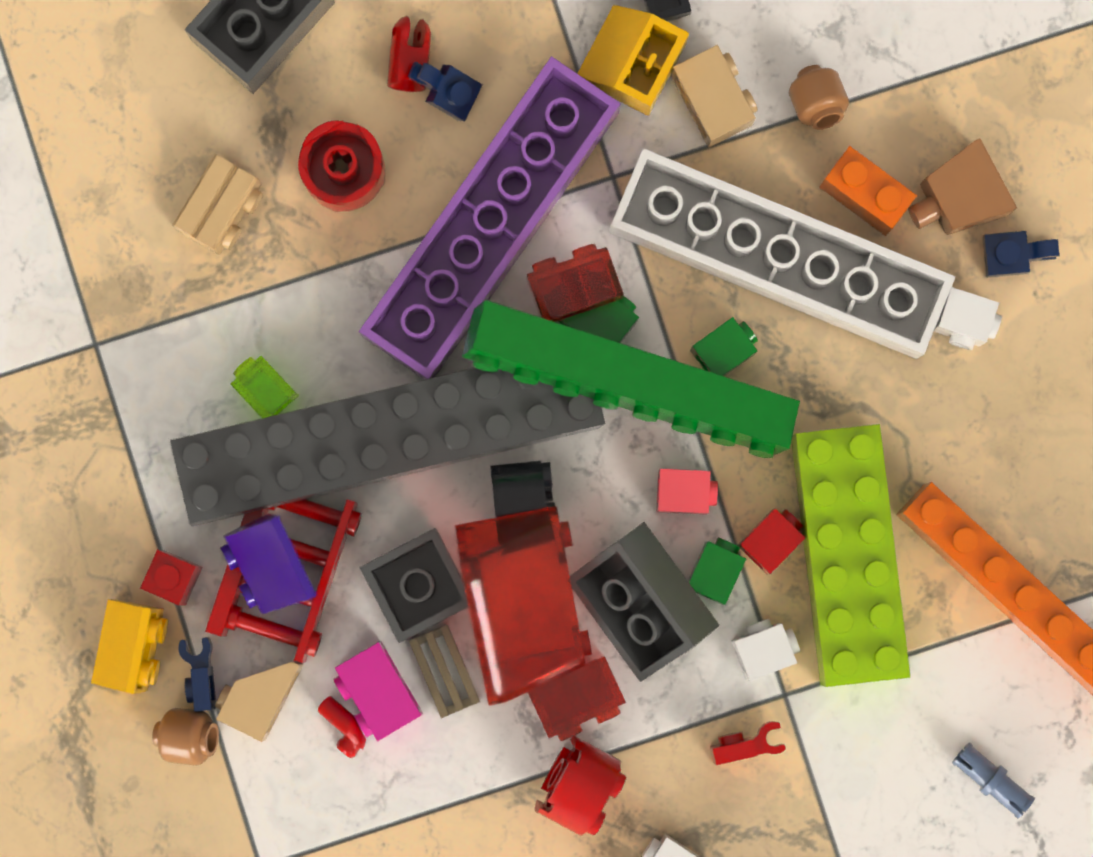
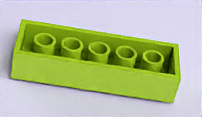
[791,424,911,687]

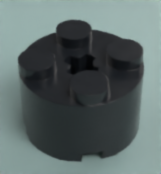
[490,460,558,550]

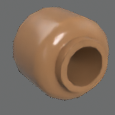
[789,65,849,130]
[152,708,219,766]

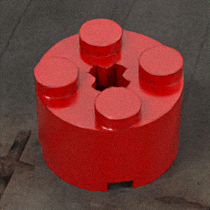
[298,120,385,212]
[535,736,626,836]

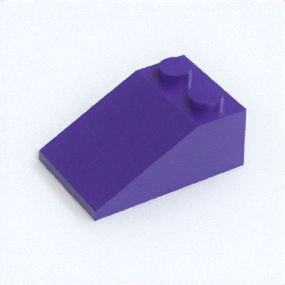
[220,513,317,614]

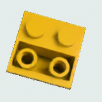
[577,5,689,116]
[91,599,168,694]

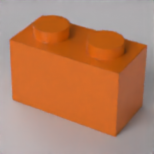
[819,146,917,236]

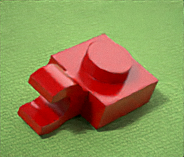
[710,721,786,765]

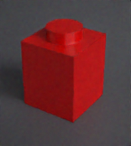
[737,508,805,575]
[140,549,203,606]

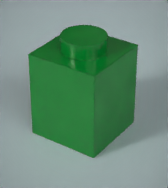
[690,317,758,376]
[688,537,746,605]

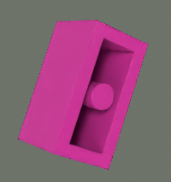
[333,641,424,742]

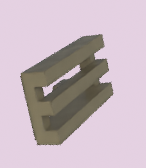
[409,624,480,718]

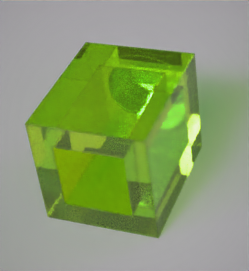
[230,356,299,418]

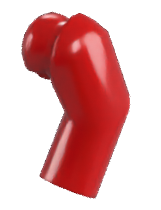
[317,696,366,758]

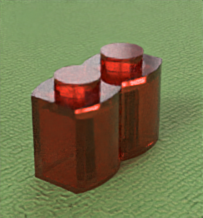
[526,244,624,322]

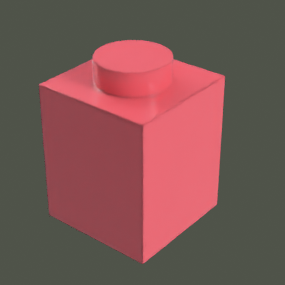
[656,469,718,515]

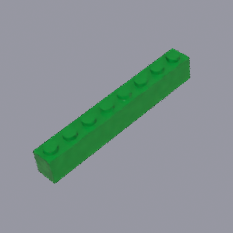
[462,300,800,458]

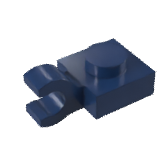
[407,62,483,121]
[982,231,1060,278]
[178,637,216,712]

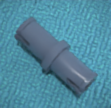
[952,743,1035,819]

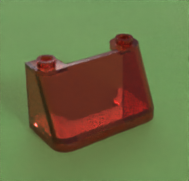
[455,506,592,706]

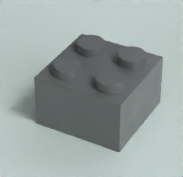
[359,528,476,643]

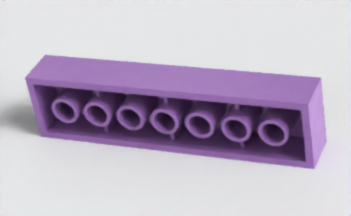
[359,56,621,380]

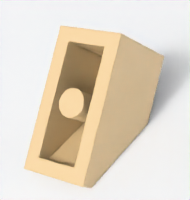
[215,661,304,742]

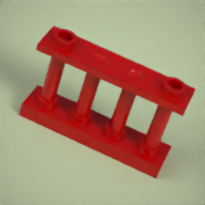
[205,499,362,663]

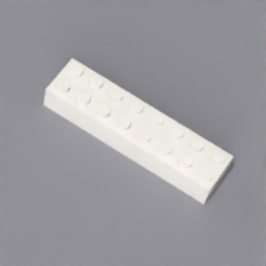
[609,148,956,359]

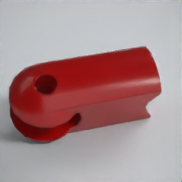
[387,16,431,92]

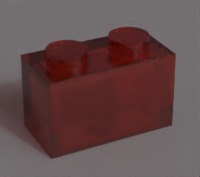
[528,655,626,742]

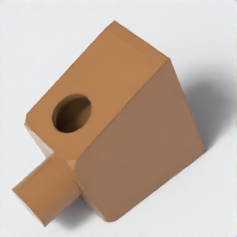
[908,138,1017,235]

